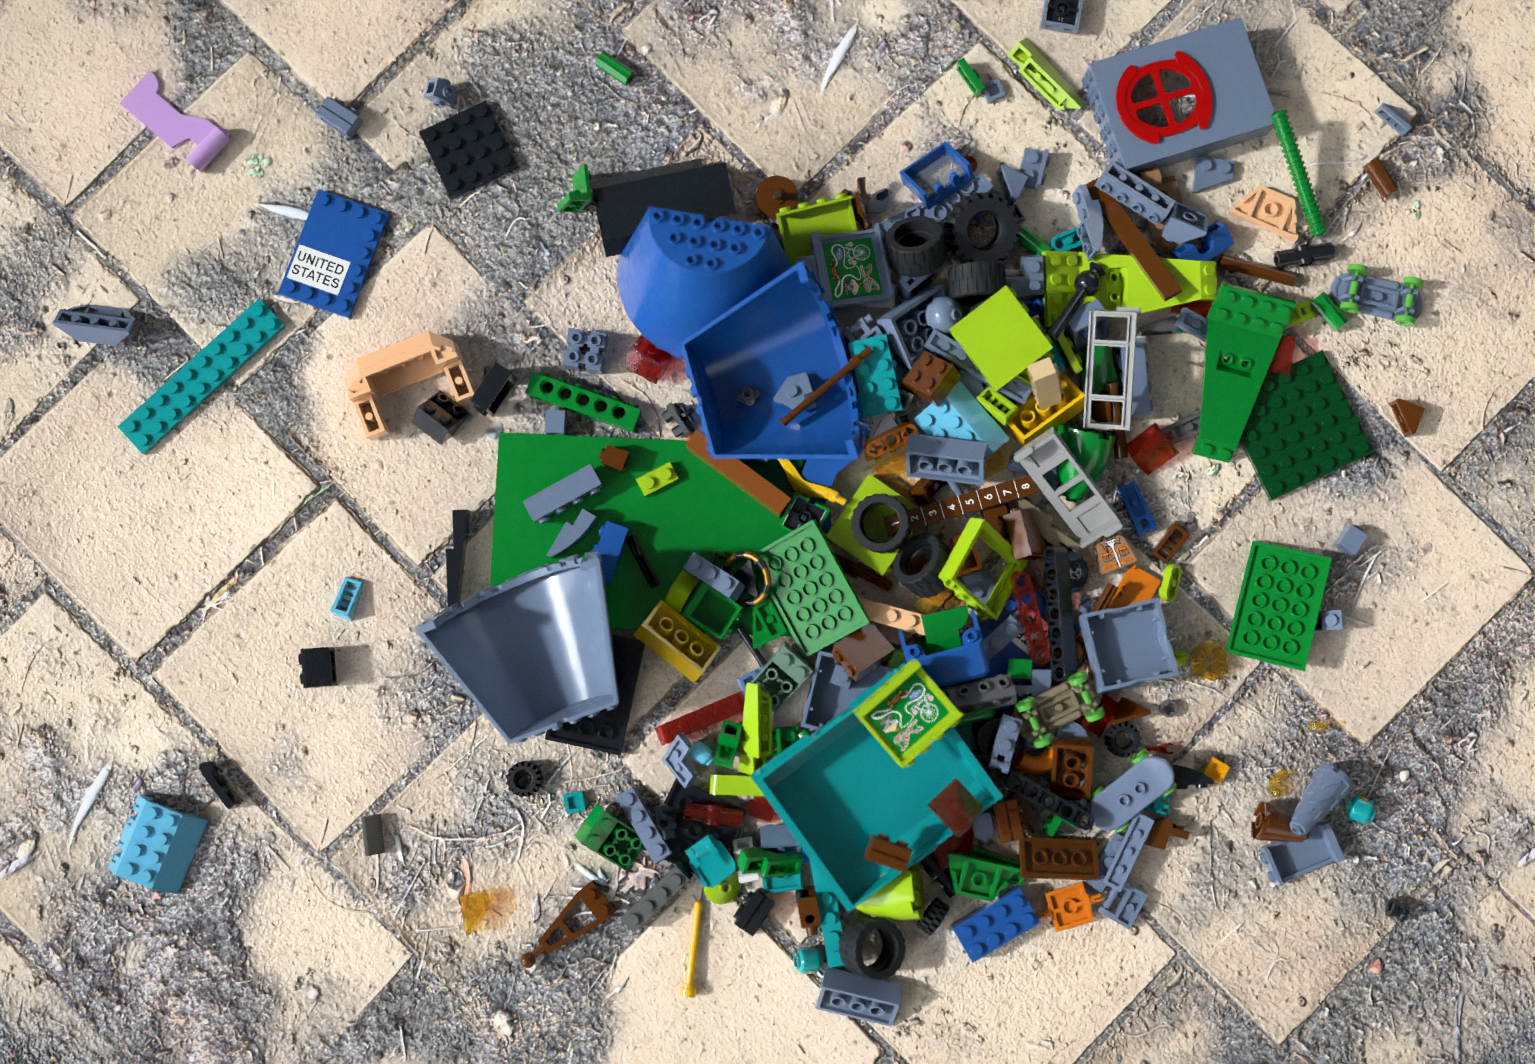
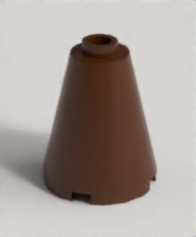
[1251,801,1310,843]

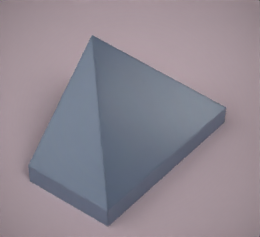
[1374,103,1412,136]
[996,164,1028,205]

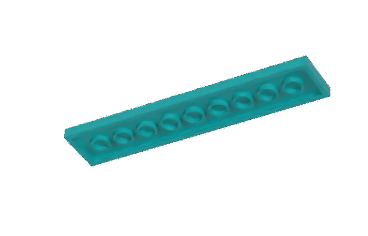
[117,298,286,455]

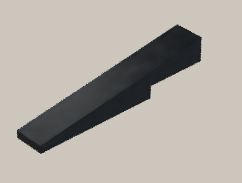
[446,509,471,607]

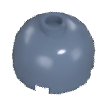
[926,296,964,335]

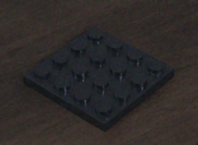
[419,100,519,200]
[643,778,747,874]

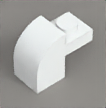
[733,836,759,883]

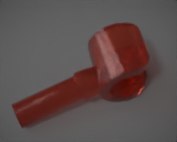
[1144,742,1174,754]

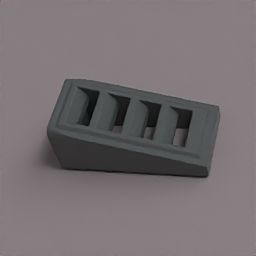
[1136,315,1178,336]

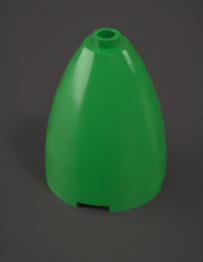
[1056,424,1116,503]

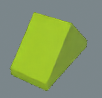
[664,570,699,613]

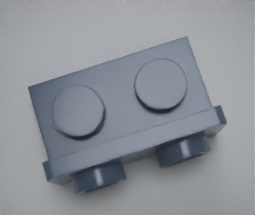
[1019,147,1051,190]

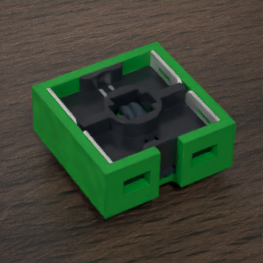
[779,490,831,532]

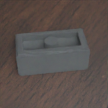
[361,814,385,856]

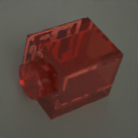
[746,796,775,822]

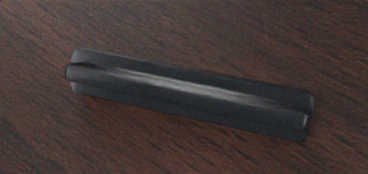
[626,535,660,588]

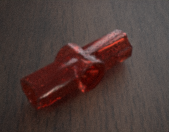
[683,802,744,827]

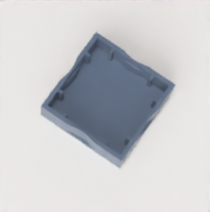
[1078,598,1179,694]
[800,651,894,730]

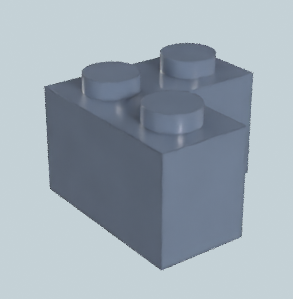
[1006,254,1044,297]

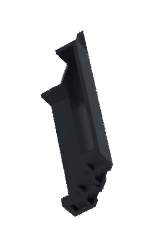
[591,158,736,257]

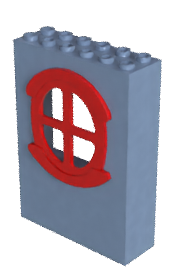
[1082,17,1275,176]

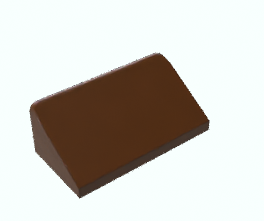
[912,478,948,504]

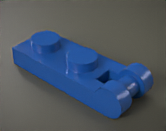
[1116,481,1157,538]

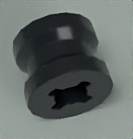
[1385,898,1410,922]

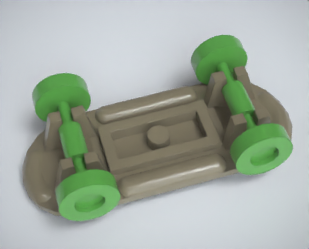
[1012,671,1105,748]

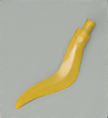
[778,459,847,506]

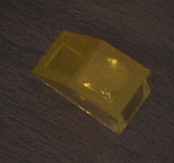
[459,889,491,936]

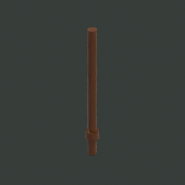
[780,346,873,427]

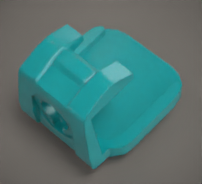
[685,834,736,888]

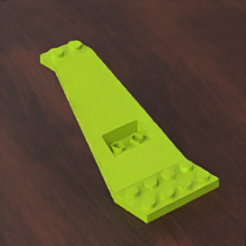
[1042,251,1217,328]

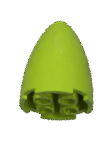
[855,863,925,920]

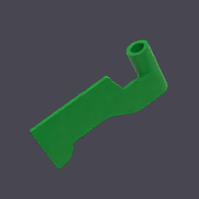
[921,605,995,728]

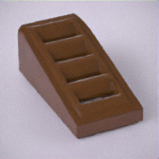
[1151,521,1190,564]

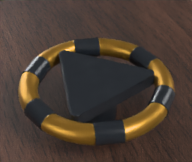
[722,551,771,607]

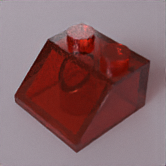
[623,335,674,384]

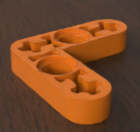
[864,422,919,458]

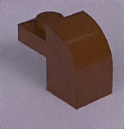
[1144,817,1190,850]

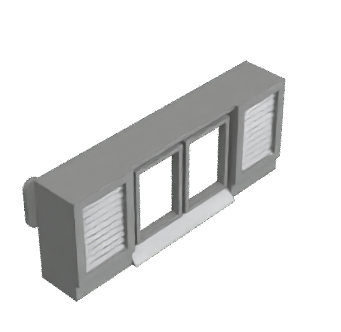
[1014,427,1122,549]

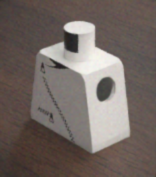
[863,412,909,450]

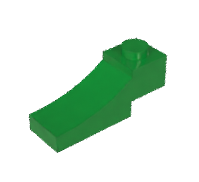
[737,847,803,878]

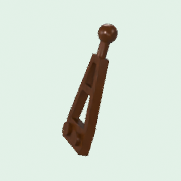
[520,880,617,968]

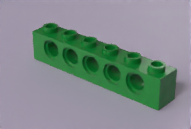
[525,371,642,434]

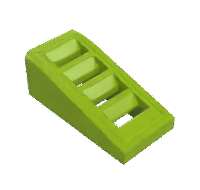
[976,386,1019,426]

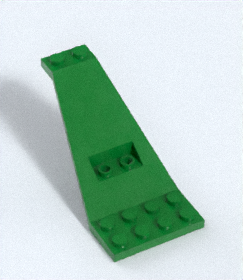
[1192,282,1297,463]

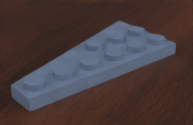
[872,173,994,240]

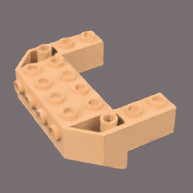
[345,331,476,441]

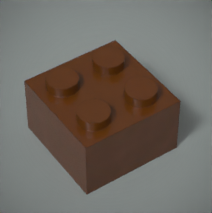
[902,351,961,407]

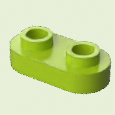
[1159,563,1181,602]

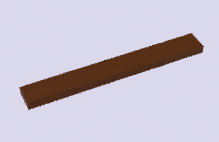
[1086,177,1182,301]

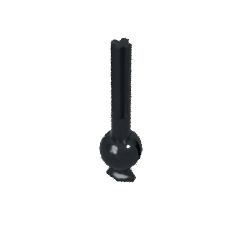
[1047,262,1106,340]

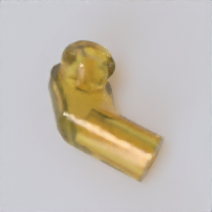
[1268,769,1289,798]

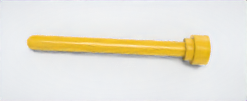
[680,900,702,998]

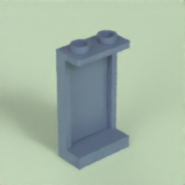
[1259,821,1345,886]

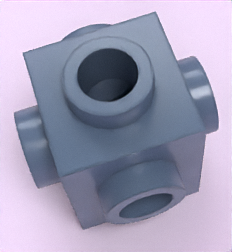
[424,78,457,108]

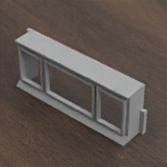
[1083,306,1141,431]

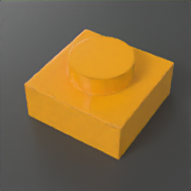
[1202,757,1230,784]

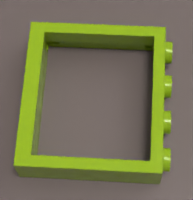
[938,518,1028,621]

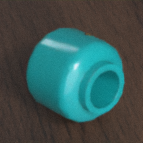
[1345,795,1377,824]
[793,947,824,974]

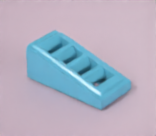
[331,576,364,621]

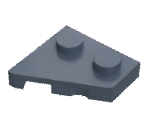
[1192,156,1235,193]

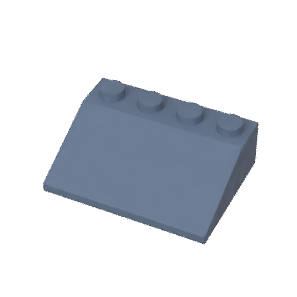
[876,283,955,370]

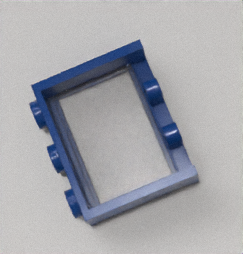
[899,141,974,210]

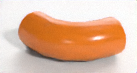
[1012,744,1053,775]

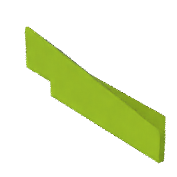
[1008,38,1085,110]
[738,682,773,775]

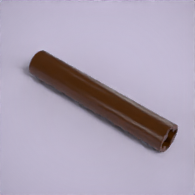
[1218,254,1296,287]
[1105,381,1128,459]

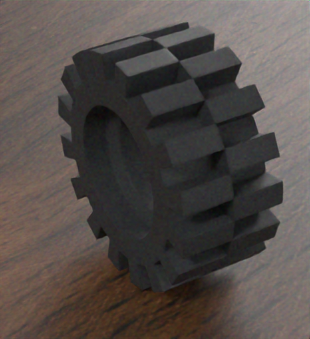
[1104,722,1142,757]
[506,761,543,797]
[916,897,950,936]

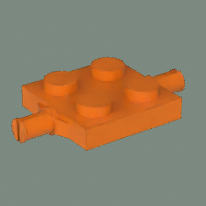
[1036,881,1102,932]

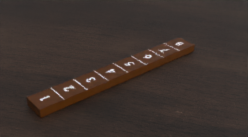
[883,475,1037,536]

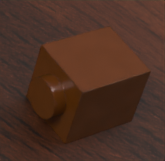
[599,445,630,473]

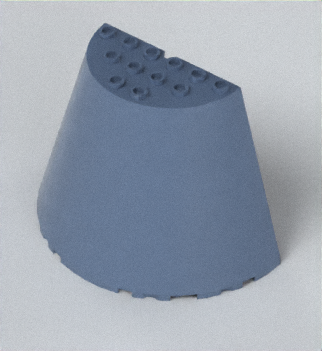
[415,551,619,744]

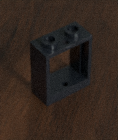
[470,362,518,417]

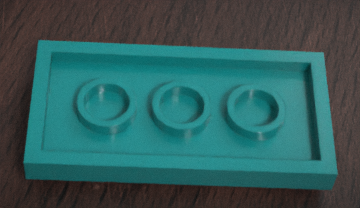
[848,334,903,418]

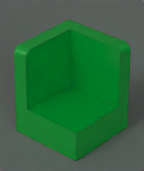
[1004,658,1032,679]

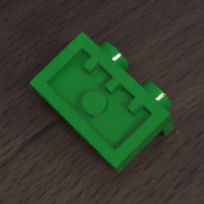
[772,725,800,757]

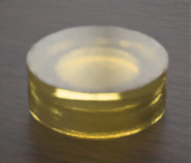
[1307,720,1328,731]

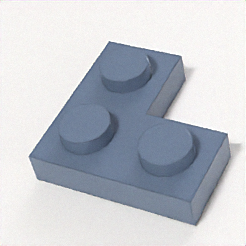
[662,733,698,788]

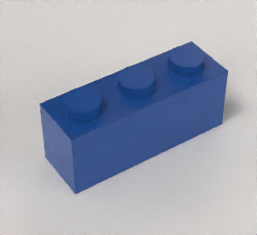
[593,521,630,584]

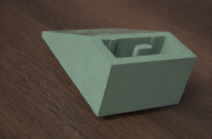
[751,641,814,713]

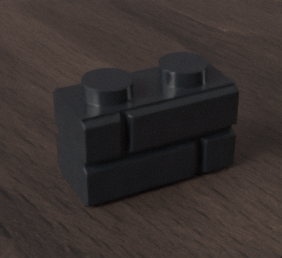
[733,889,775,937]

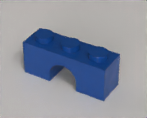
[1170,221,1234,261]

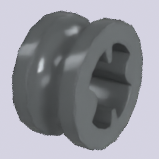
[1159,700,1178,717]

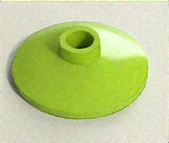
[704,870,741,905]

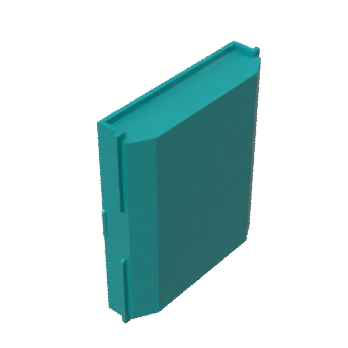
[750,662,1003,913]

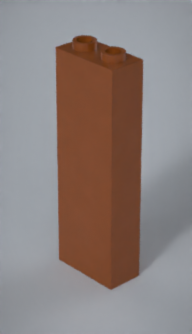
[685,429,791,518]

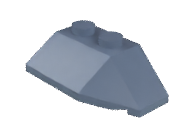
[53,304,136,346]

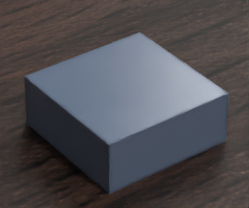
[983,78,1005,104]

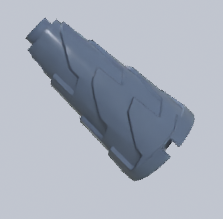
[1289,764,1354,835]

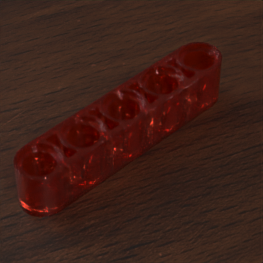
[1010,571,1050,665]
[654,691,745,746]

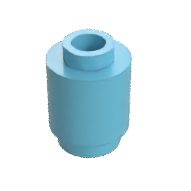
[689,739,715,767]

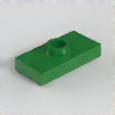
[956,57,985,98]

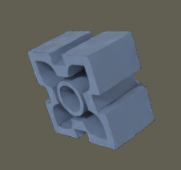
[563,328,609,375]

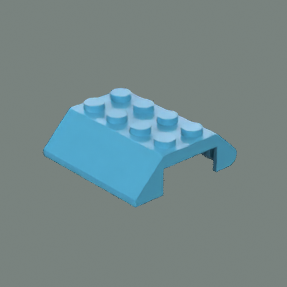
[906,381,1010,483]
[108,794,209,894]

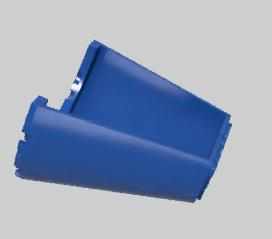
[617,207,792,360]
[679,262,865,460]

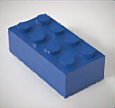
[950,885,1041,963]

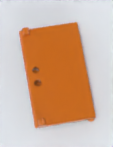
[1107,564,1161,609]

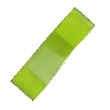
[710,774,764,796]

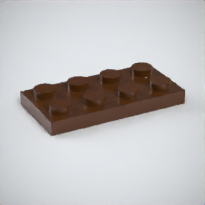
[1018,837,1100,881]

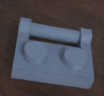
[1098,883,1148,930]

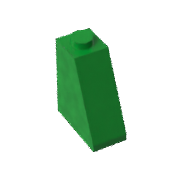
[1079,346,1120,394]

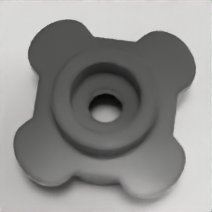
[737,386,760,407]

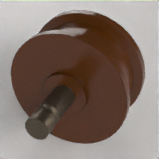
[756,175,798,220]

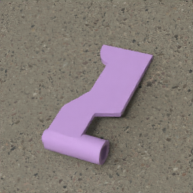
[120,70,231,173]

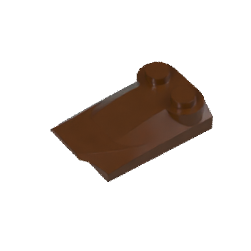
[1050,738,1094,800]

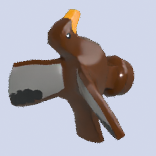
[840,177,889,231]

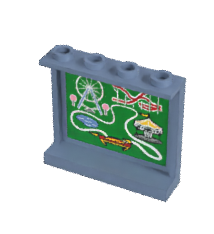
[810,223,895,309]

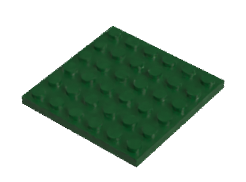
[1239,350,1374,501]

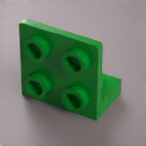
[557,164,593,213]

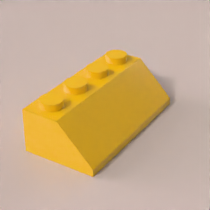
[1005,371,1085,447]
[633,600,721,683]

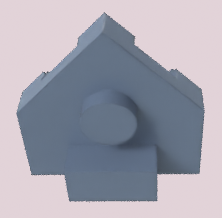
[773,372,816,411]
[956,569,995,604]

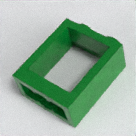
[682,582,744,640]

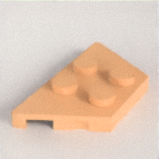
[1228,185,1298,242]

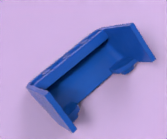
[898,610,990,689]

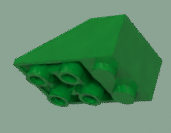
[575,803,644,871]

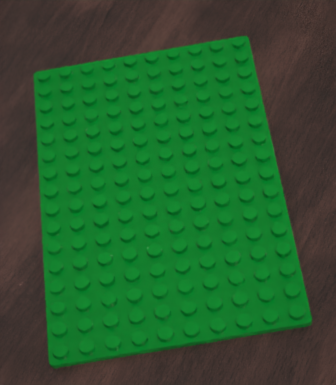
[490,433,803,637]

